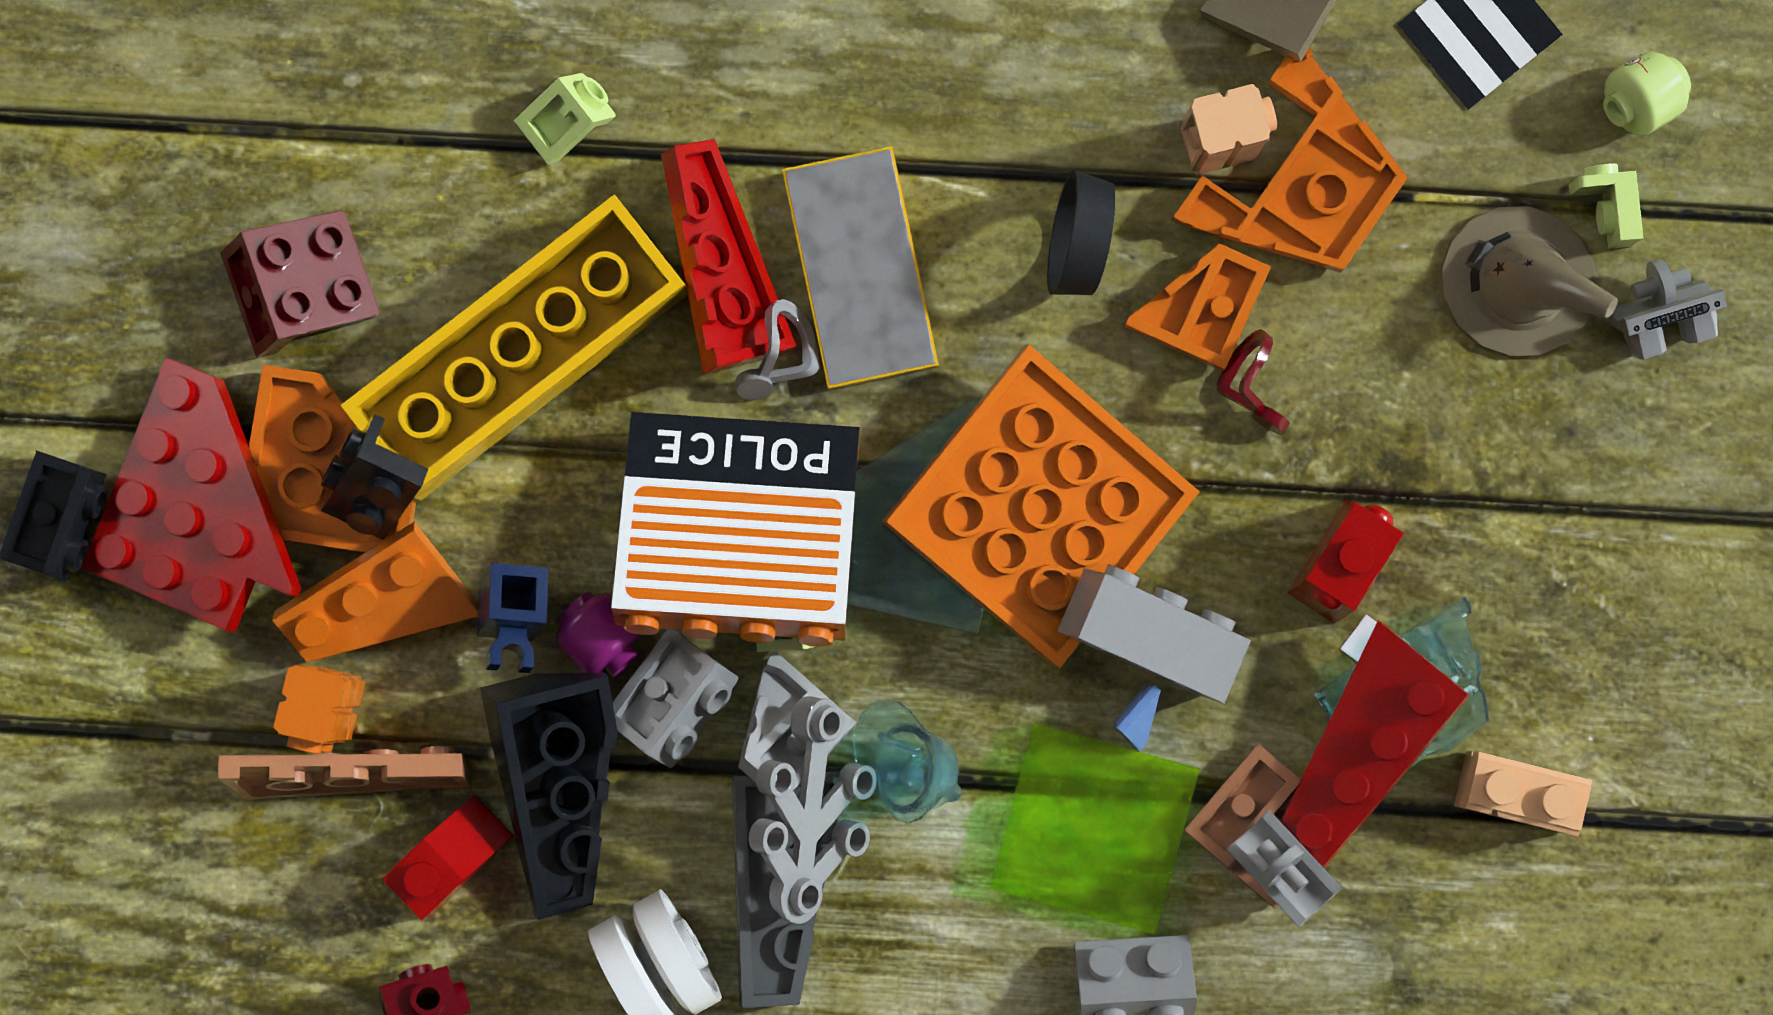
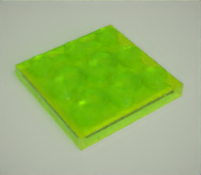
[989,723,1200,935]

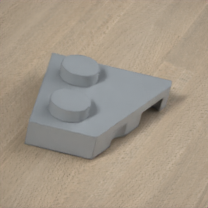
[738,651,857,791]

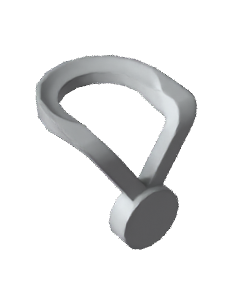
[735,299,820,400]

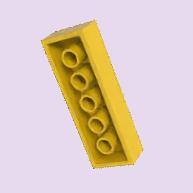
[340,194,688,501]

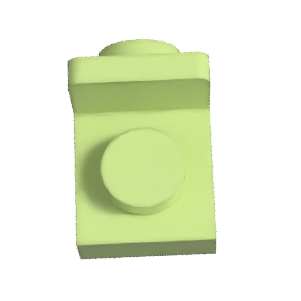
[513,73,616,164]
[1569,164,1644,249]

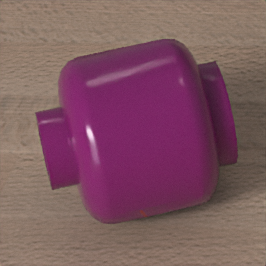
[556,591,640,677]

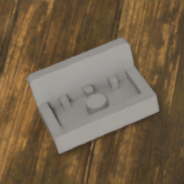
[1075,935,1197,1015]

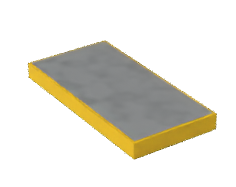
[782,146,939,390]

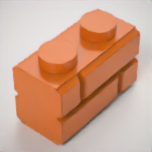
[273,665,366,754]

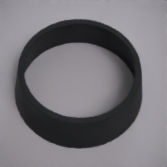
[1047,170,1115,295]

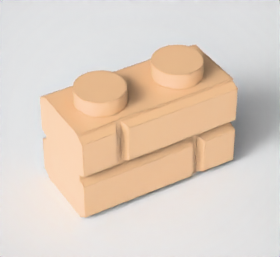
[1180,84,1277,175]
[1454,751,1592,837]

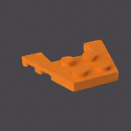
[1172,48,1408,273]

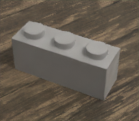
[1057,564,1251,704]

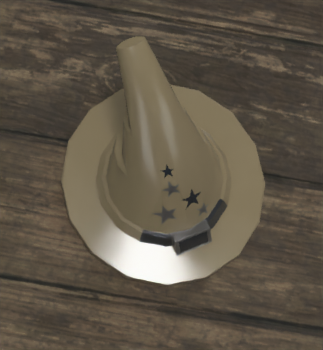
[1441,206,1618,357]

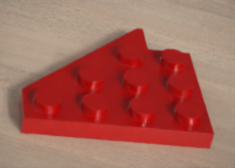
[82,357,301,632]

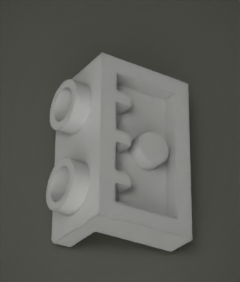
[612,629,738,768]

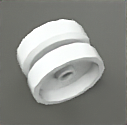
[588,889,722,1015]

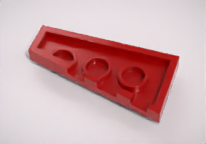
[661,139,797,374]
[1281,620,1471,869]

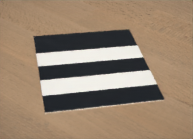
[1397,0,1563,110]

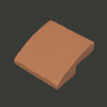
[1184,744,1301,909]

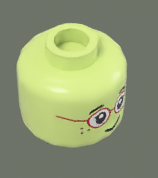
[1603,51,1691,135]

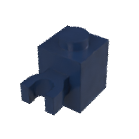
[476,563,548,673]

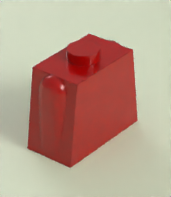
[1287,498,1404,624]

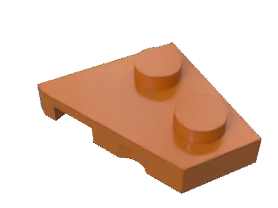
[1124,244,1271,372]

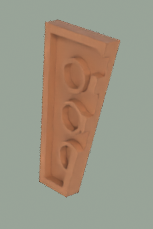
[218,746,471,800]

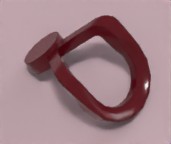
[1216,329,1290,435]

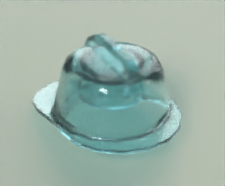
[853,699,962,823]

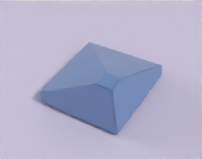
[1112,684,1161,751]

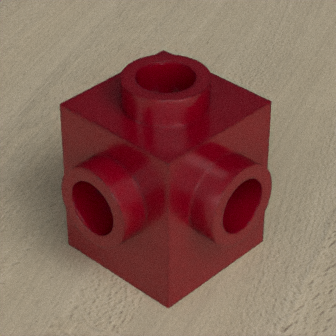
[379,964,471,1015]

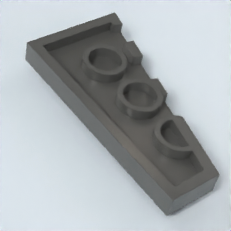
[732,771,841,1008]

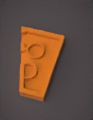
[272,521,478,662]

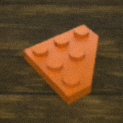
[249,365,416,553]

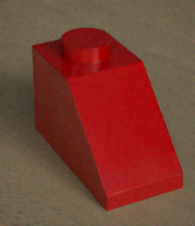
[382,795,514,921]

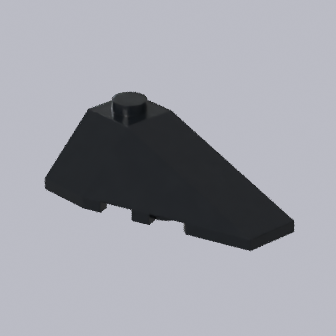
[480,673,617,920]

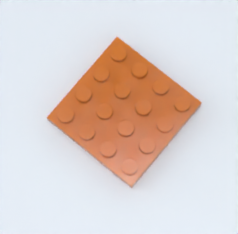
[882,345,1200,668]

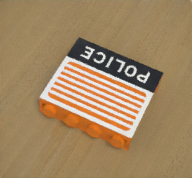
[611,412,860,647]

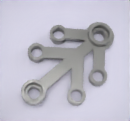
[749,696,877,924]

